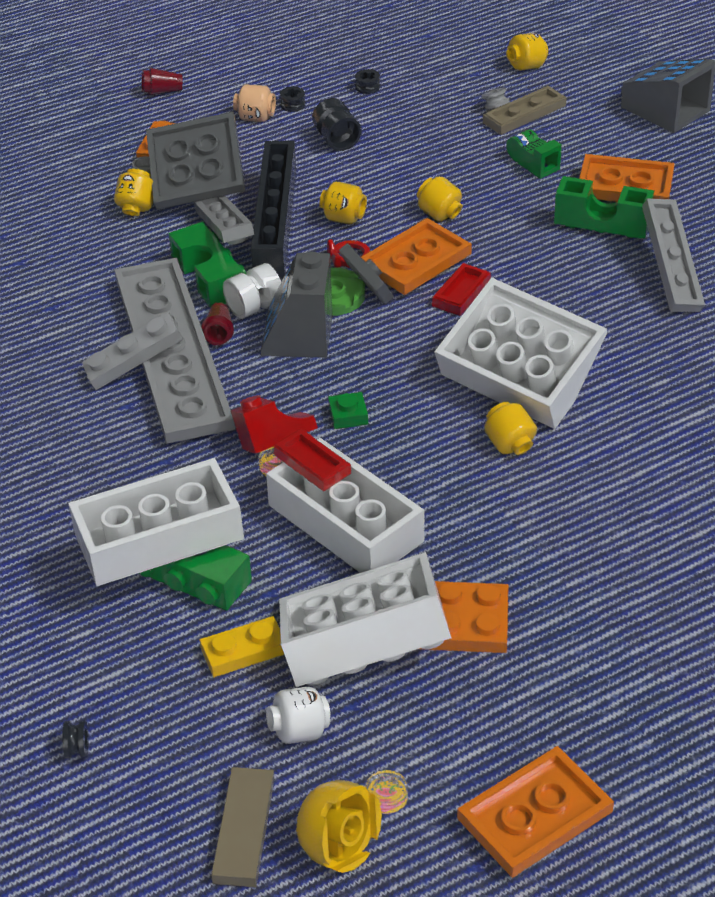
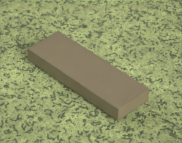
[483,86,567,135]
[211,767,275,887]

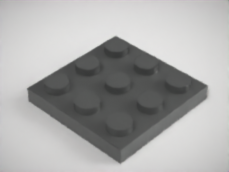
[146,112,246,209]

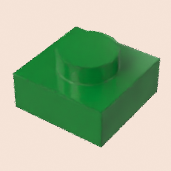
[328,392,368,429]

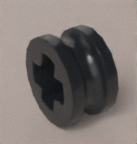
[355,69,380,94]
[280,86,306,112]
[62,720,89,759]

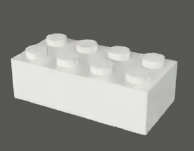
[266,438,424,573]
[68,458,244,586]

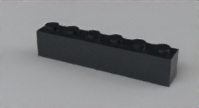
[251,141,296,279]

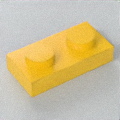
[199,616,284,678]

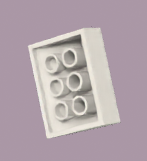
[434,278,607,429]
[279,552,451,687]

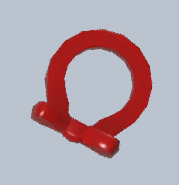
[327,239,370,268]

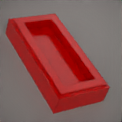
[432,263,491,316]
[274,429,351,492]

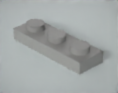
[82,311,183,390]

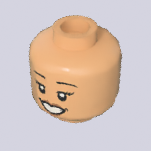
[233,84,276,122]

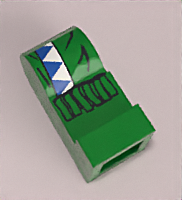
[506,129,562,179]

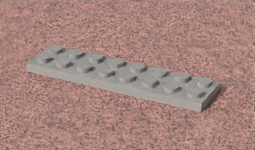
[114,258,235,444]

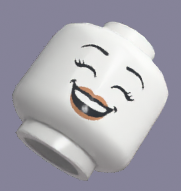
[266,687,330,744]

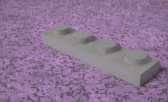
[194,196,254,244]
[642,199,705,312]

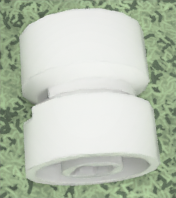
[223,263,281,319]

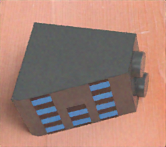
[621,59,715,133]
[261,252,333,358]

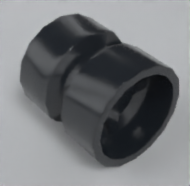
[312,98,362,151]

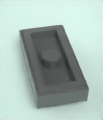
[339,243,394,304]

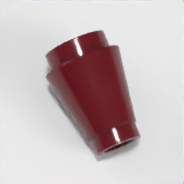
[141,67,183,95]
[201,303,234,345]

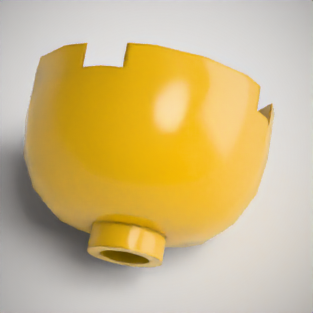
[296,780,382,873]

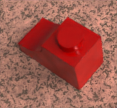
[230,395,318,454]

